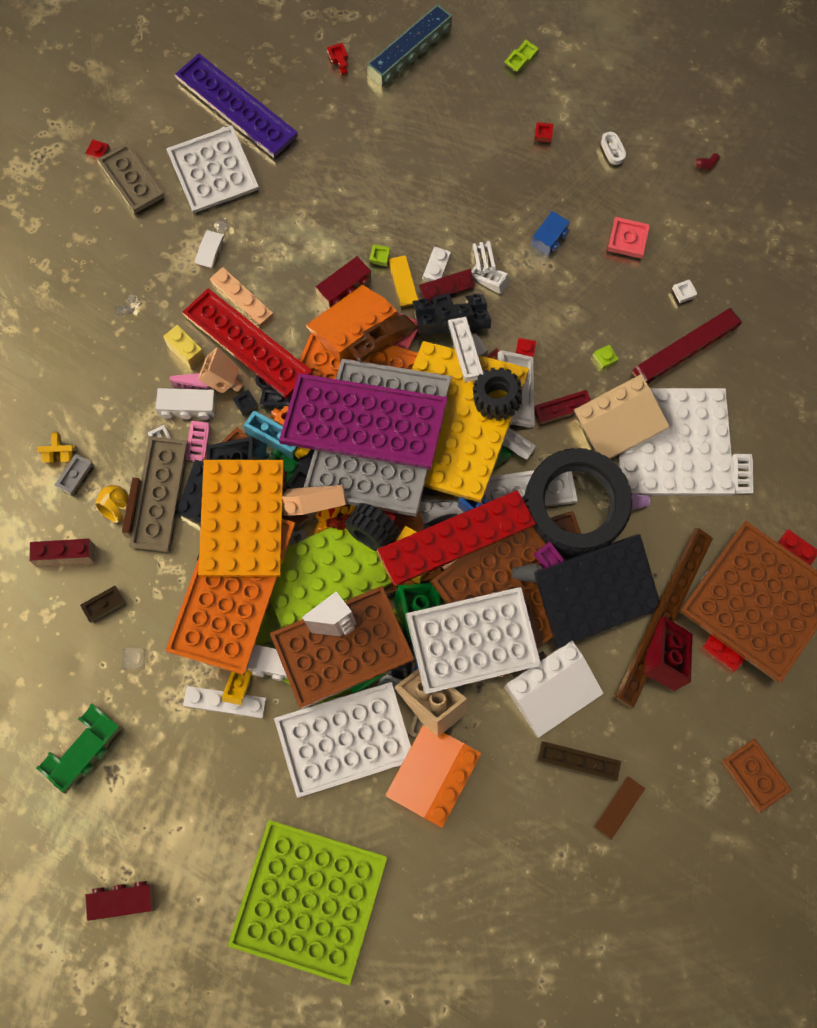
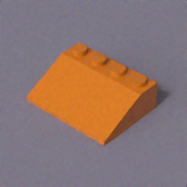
[306,285,397,363]
[385,725,481,828]

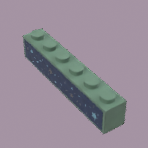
[367,4,452,87]

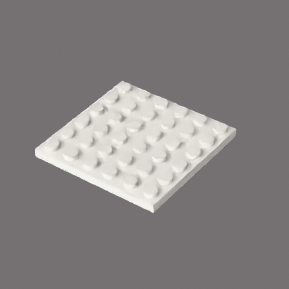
[618,388,735,496]

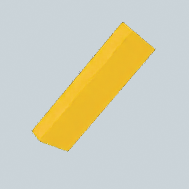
[388,255,418,309]

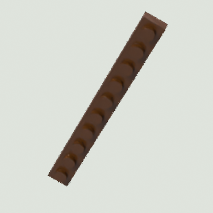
[614,528,713,708]

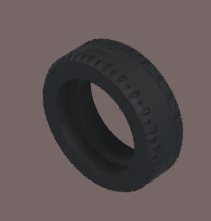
[523,448,633,556]

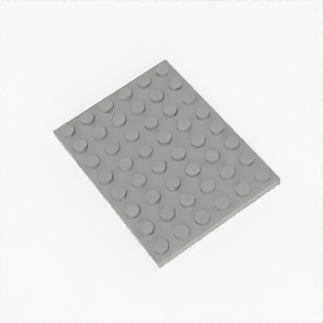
[303,359,452,517]

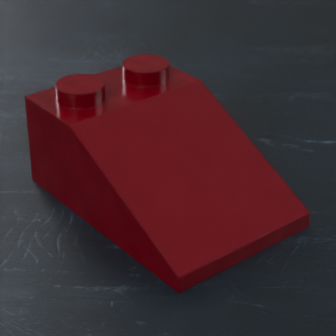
[644,616,693,691]

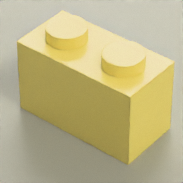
[163,325,205,370]

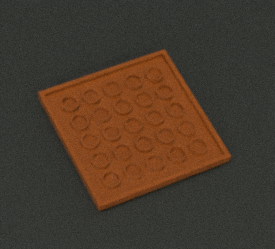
[679,520,817,683]
[430,527,553,677]

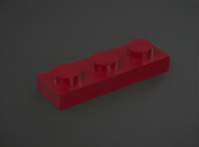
[419,269,475,300]
[534,390,591,425]

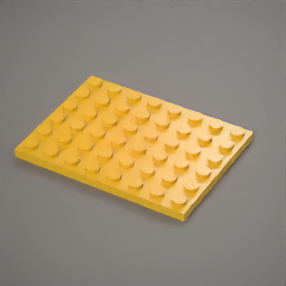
[411,341,529,503]

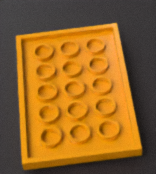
[198,460,284,577]

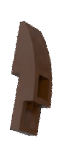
[348,315,417,363]

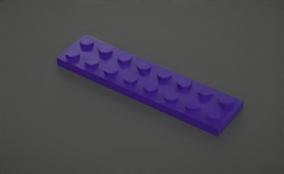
[175,53,298,158]

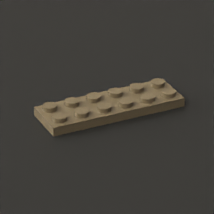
[129,436,188,552]

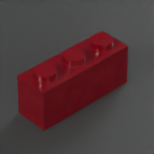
[315,256,371,309]
[29,538,95,567]
[85,881,155,921]

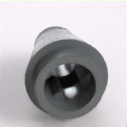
[512,563,542,583]

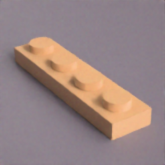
[210,267,273,327]

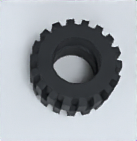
[473,367,522,421]
[345,503,399,551]

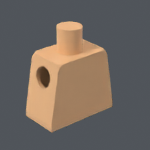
[198,347,243,393]

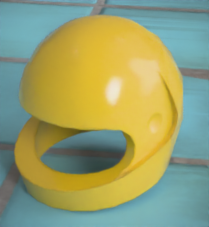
[95,485,129,523]

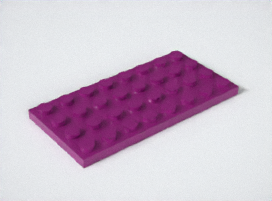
[279,373,448,470]

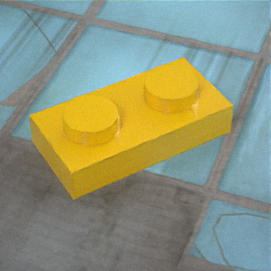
[222,668,253,705]

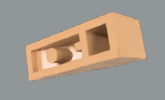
[281,485,347,516]

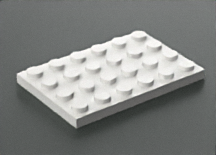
[405,587,541,694]
[274,682,411,798]

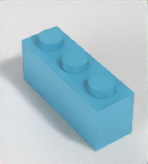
[244,410,298,460]

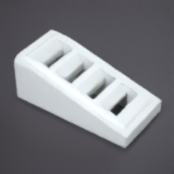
[471,263,510,294]
[732,454,753,494]

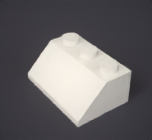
[302,592,356,636]

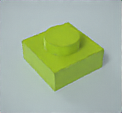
[369,244,390,266]
[593,344,619,370]

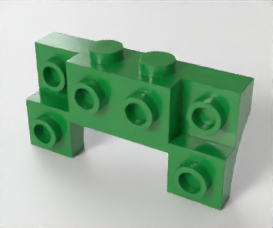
[36,703,121,794]

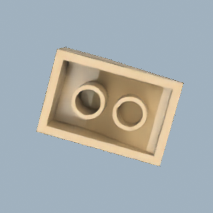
[395,668,467,737]

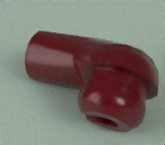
[695,153,720,170]

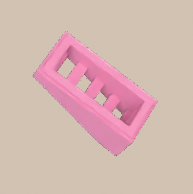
[170,373,210,390]
[186,421,211,462]

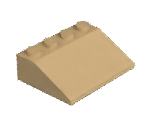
[574,374,670,459]

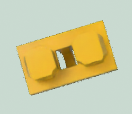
[37,432,76,463]

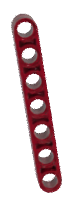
[631,308,742,384]

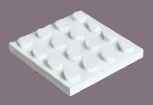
[166,125,259,214]

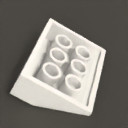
[504,641,604,738]

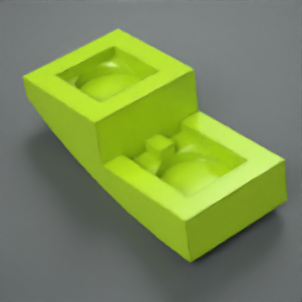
[504,39,539,73]

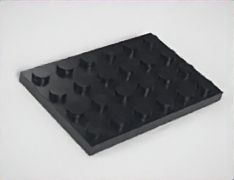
[533,534,660,648]

